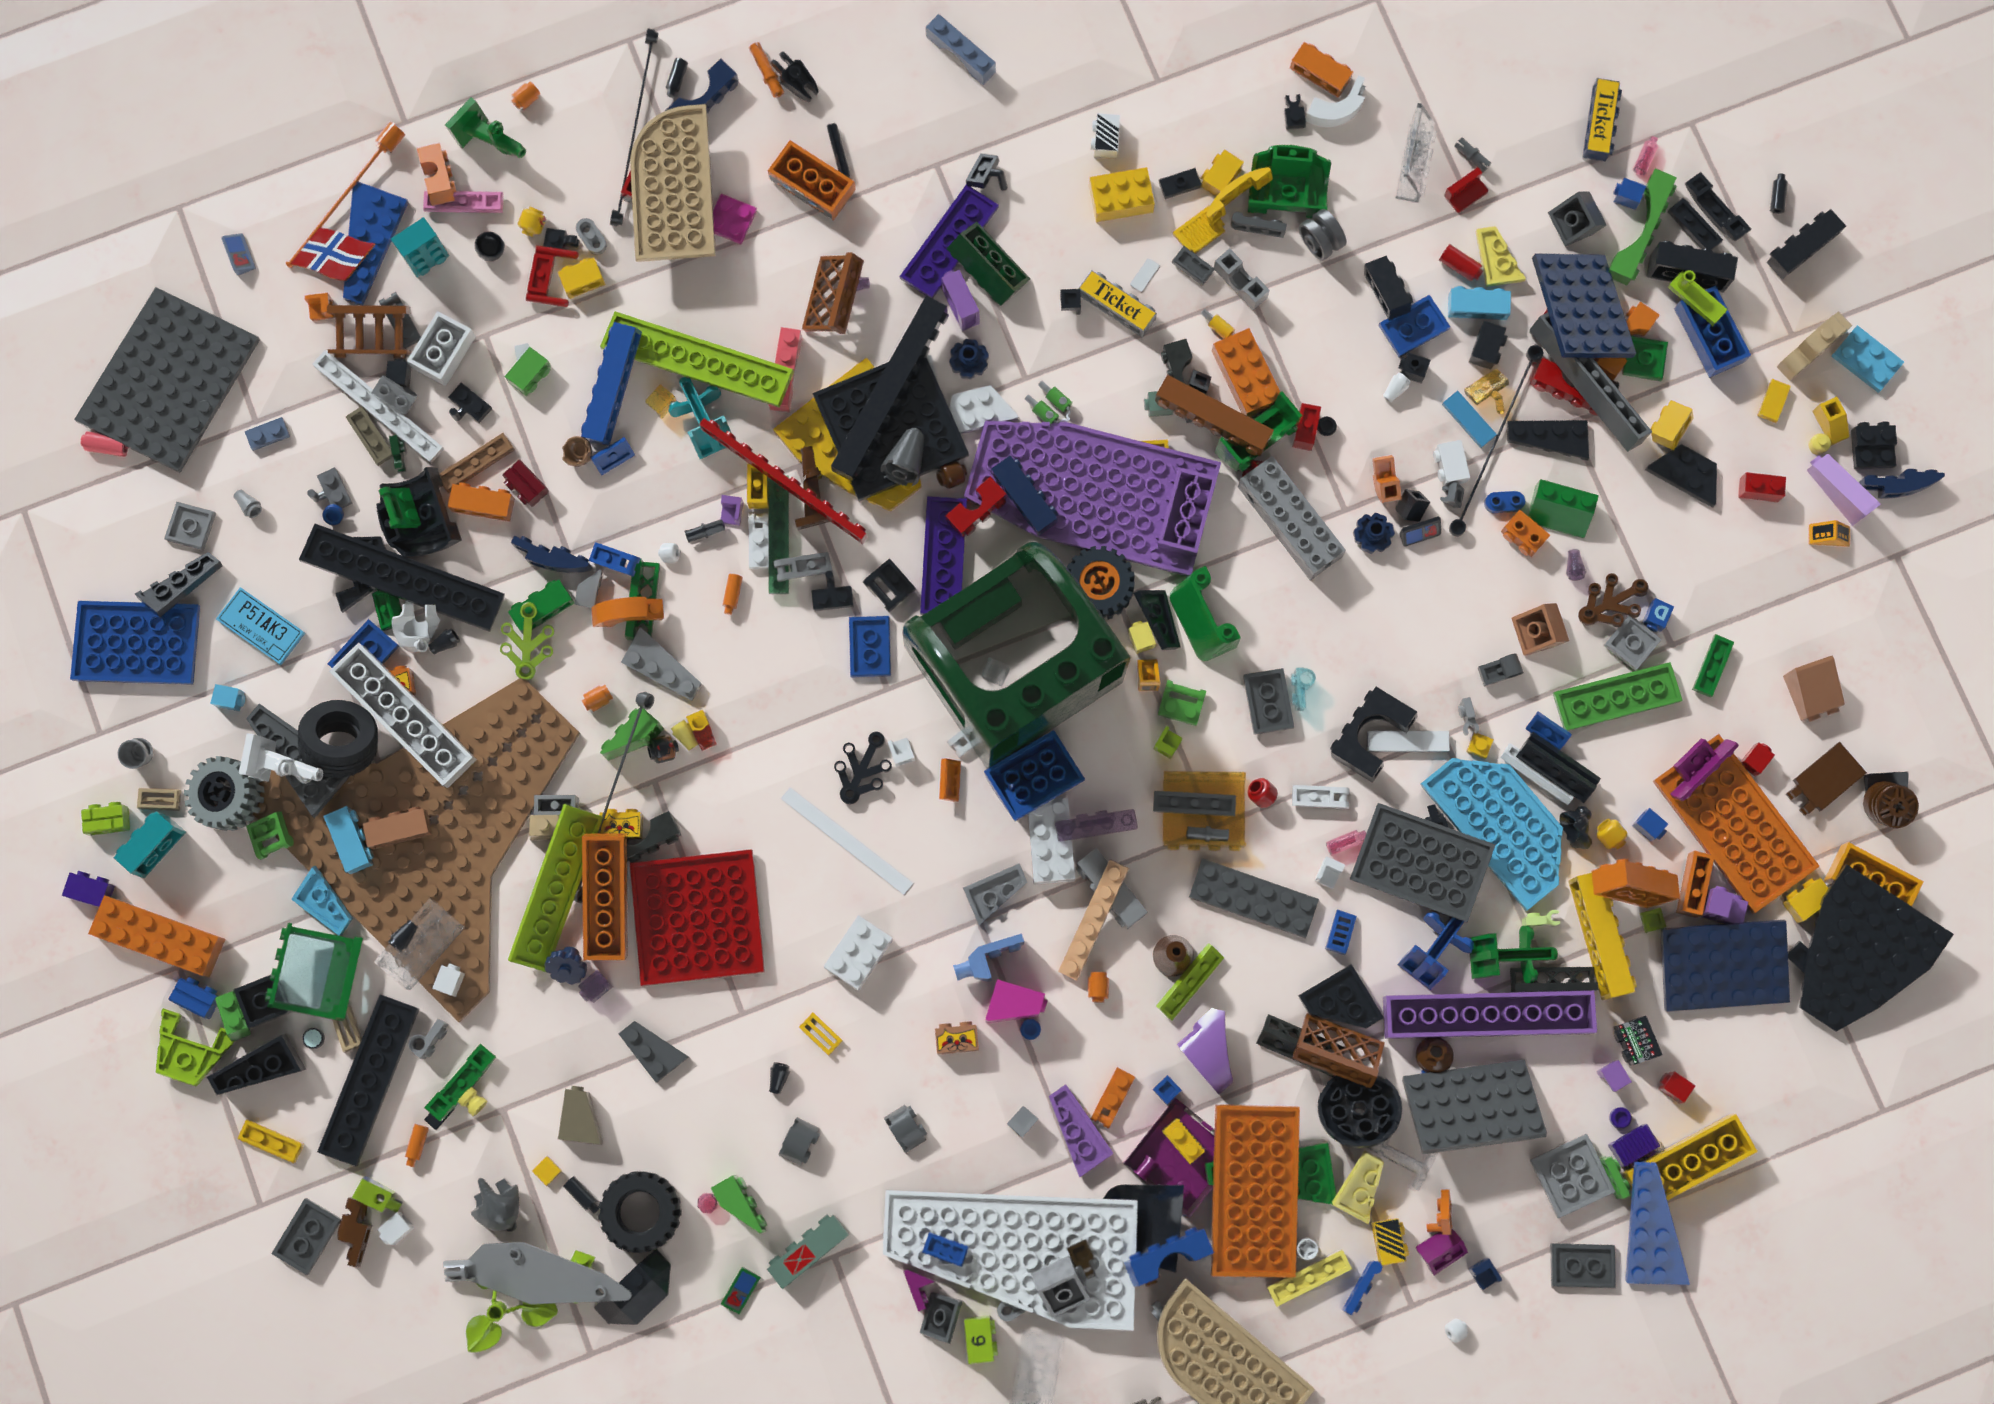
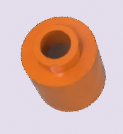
[511,81,541,110]
[581,685,613,712]
[1088,972,1109,1003]

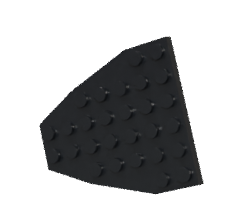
[1799,864,1954,1032]

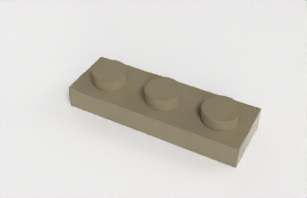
[345,406,393,466]

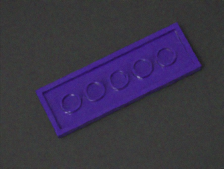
[900,184,999,299]
[920,496,967,615]

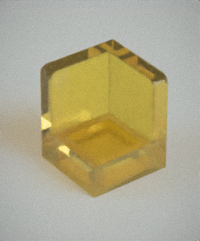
[645,384,677,419]

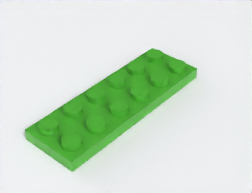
[1553,662,1683,731]

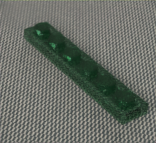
[769,476,789,594]

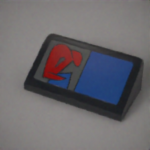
[1399,516,1441,547]

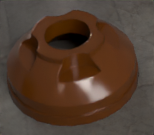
[1415,1037,1454,1073]

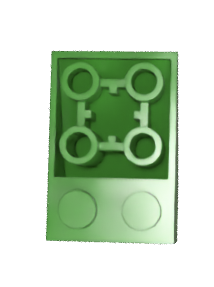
[600,707,664,761]
[711,1175,767,1233]

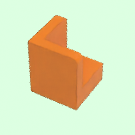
[305,293,333,321]

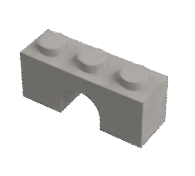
[1214,248,1270,310]

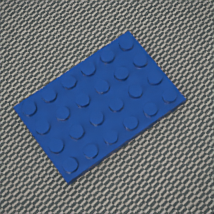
[70,601,200,685]

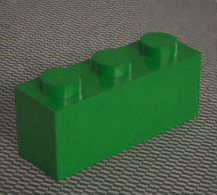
[508,579,575,634]

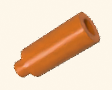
[722,574,743,615]
[405,1124,429,1167]

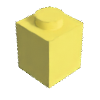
[1128,621,1156,654]

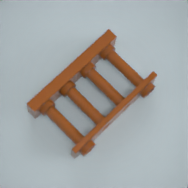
[327,305,411,358]

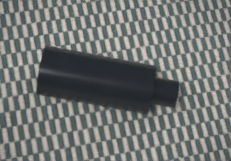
[666,58,688,98]
[1770,173,1788,214]
[563,1176,600,1214]

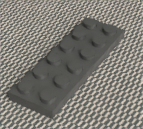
[1189,858,1319,938]

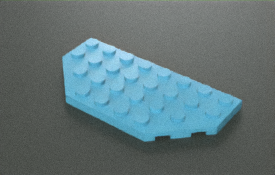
[1420,758,1563,911]

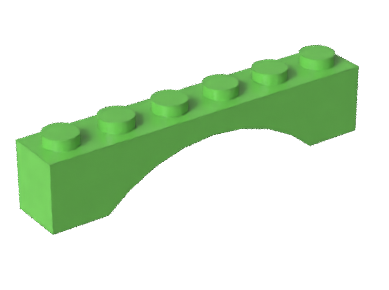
[1608,168,1677,286]

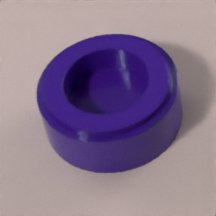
[1609,1107,1632,1129]

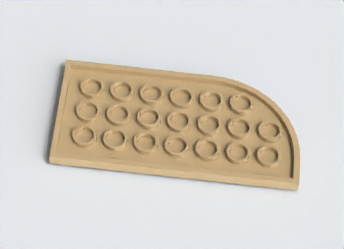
[630,104,716,262]
[1157,1278,1315,1404]

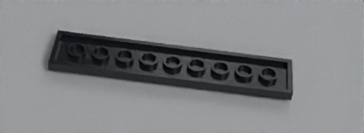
[299,523,505,632]

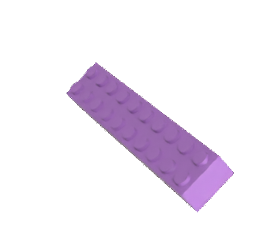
[1383,991,1597,1039]

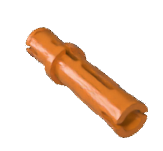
[749,42,784,98]

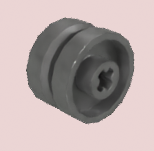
[1298,209,1347,261]

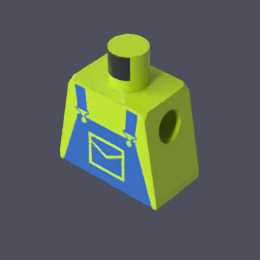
[352,1176,403,1213]

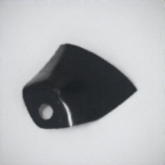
[1103,1184,1184,1273]

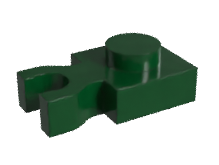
[389,435,406,473]

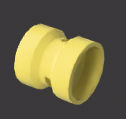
[458,1087,488,1117]

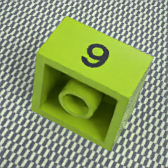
[964,1315,998,1364]

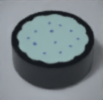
[302,1028,325,1049]

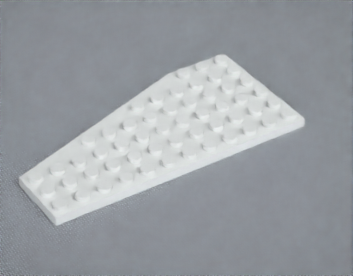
[883,1190,1138,1331]

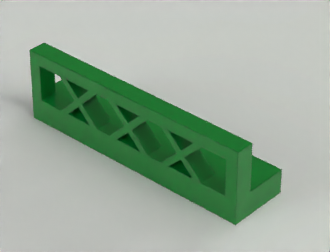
[625,558,660,641]

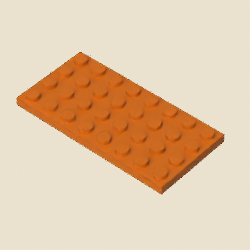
[1653,734,1820,914]
[1211,1105,1300,1277]

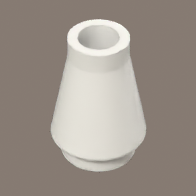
[1382,372,1411,403]

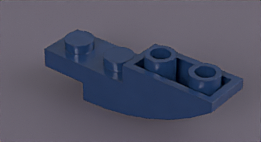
[1859,469,1945,499]
[511,535,592,573]

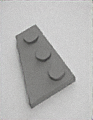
[963,863,1027,925]

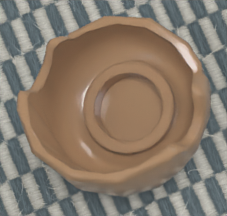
[562,436,592,467]

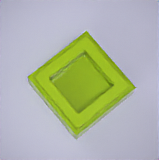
[1639,907,1667,933]

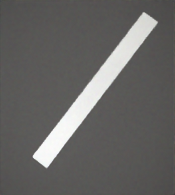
[780,787,913,895]

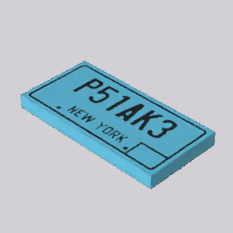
[216,587,305,665]

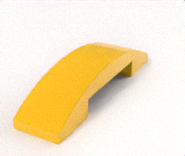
[1206,167,1273,226]

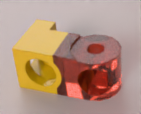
[686,710,717,751]

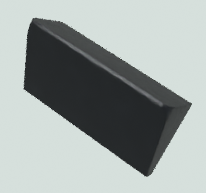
[1864,771,1909,793]

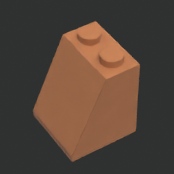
[1783,655,1845,722]

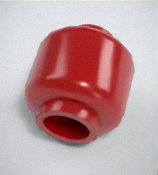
[1247,778,1278,808]

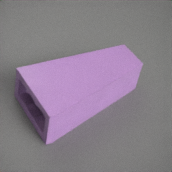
[1807,454,1881,526]

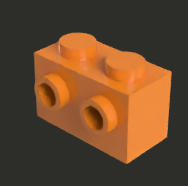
[1501,509,1550,557]

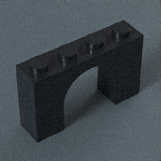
[1330,686,1418,783]

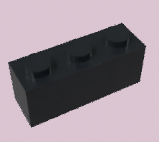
[1364,255,1413,320]

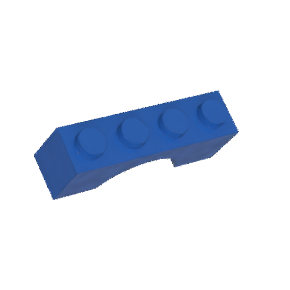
[1124,1227,1214,1286]

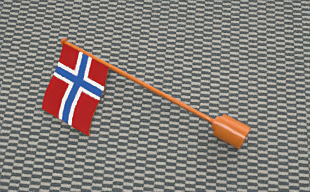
[286,122,406,281]

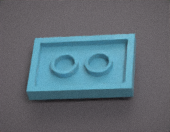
[1831,325,1904,393]

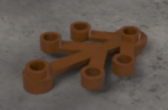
[1578,573,1649,628]

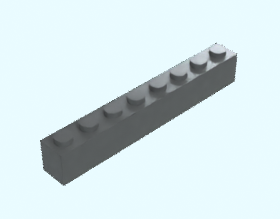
[1529,312,1652,452]

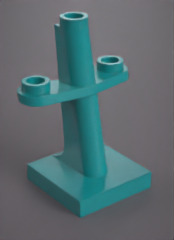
[668,377,731,459]

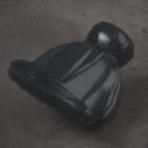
[1559,806,1592,849]

